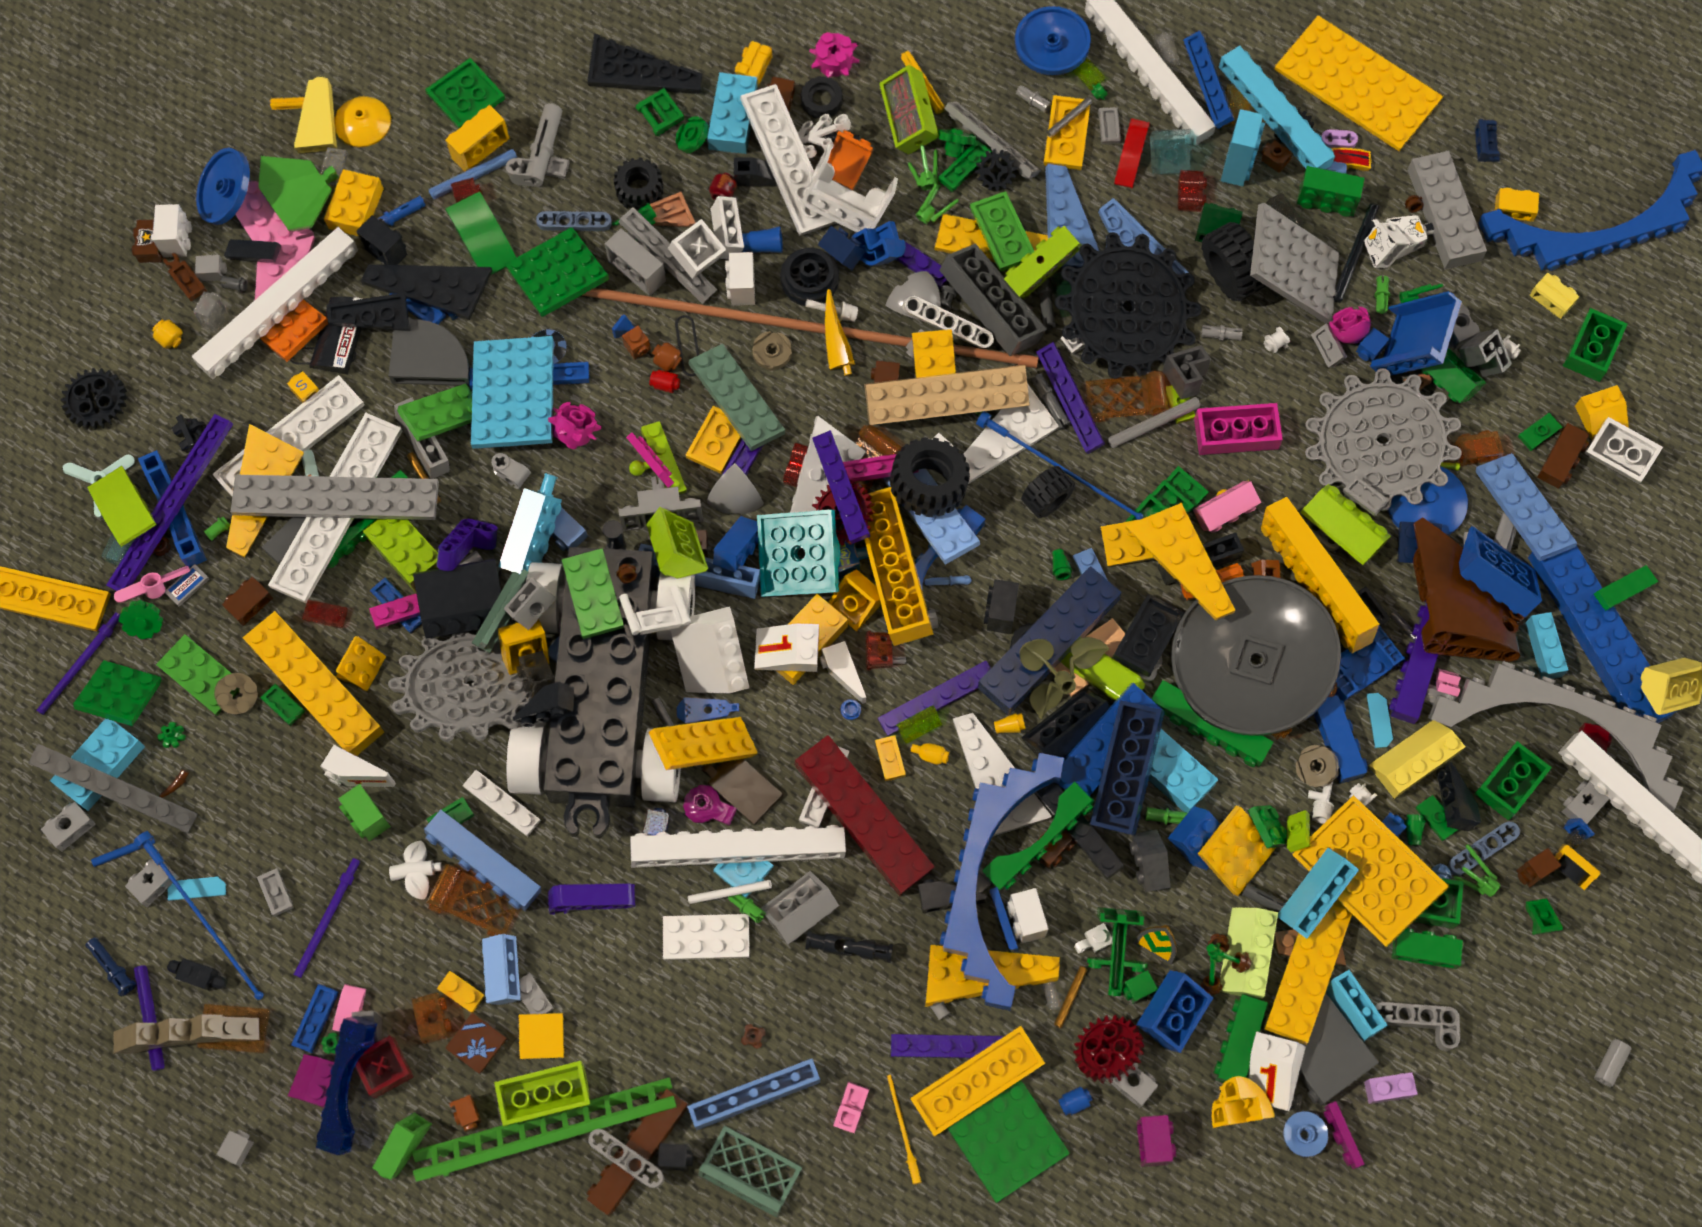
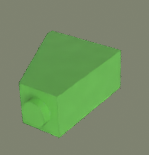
[373,1112,432,1180]

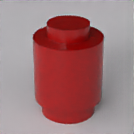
[649,370,680,393]

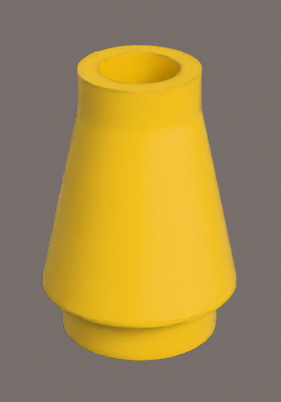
[994,713,1026,734]

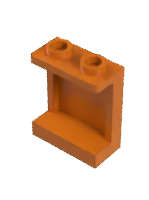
[828,130,873,190]

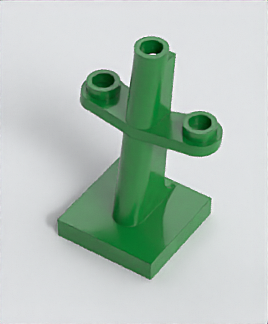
[1087,907,1148,996]

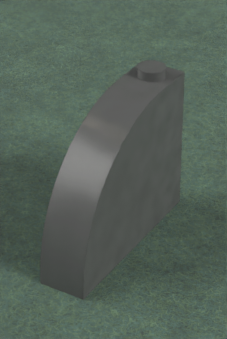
[388,317,470,386]
[1292,993,1379,1106]

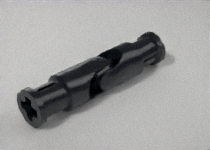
[805,930,893,963]

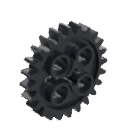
[61,368,128,430]

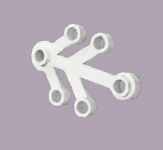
[798,114,851,158]

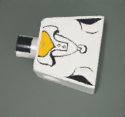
[1385,215,1434,259]
[1364,219,1411,268]

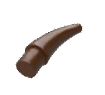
[159,769,189,798]

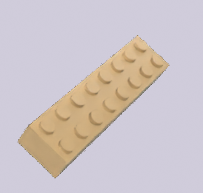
[864,365,1030,425]

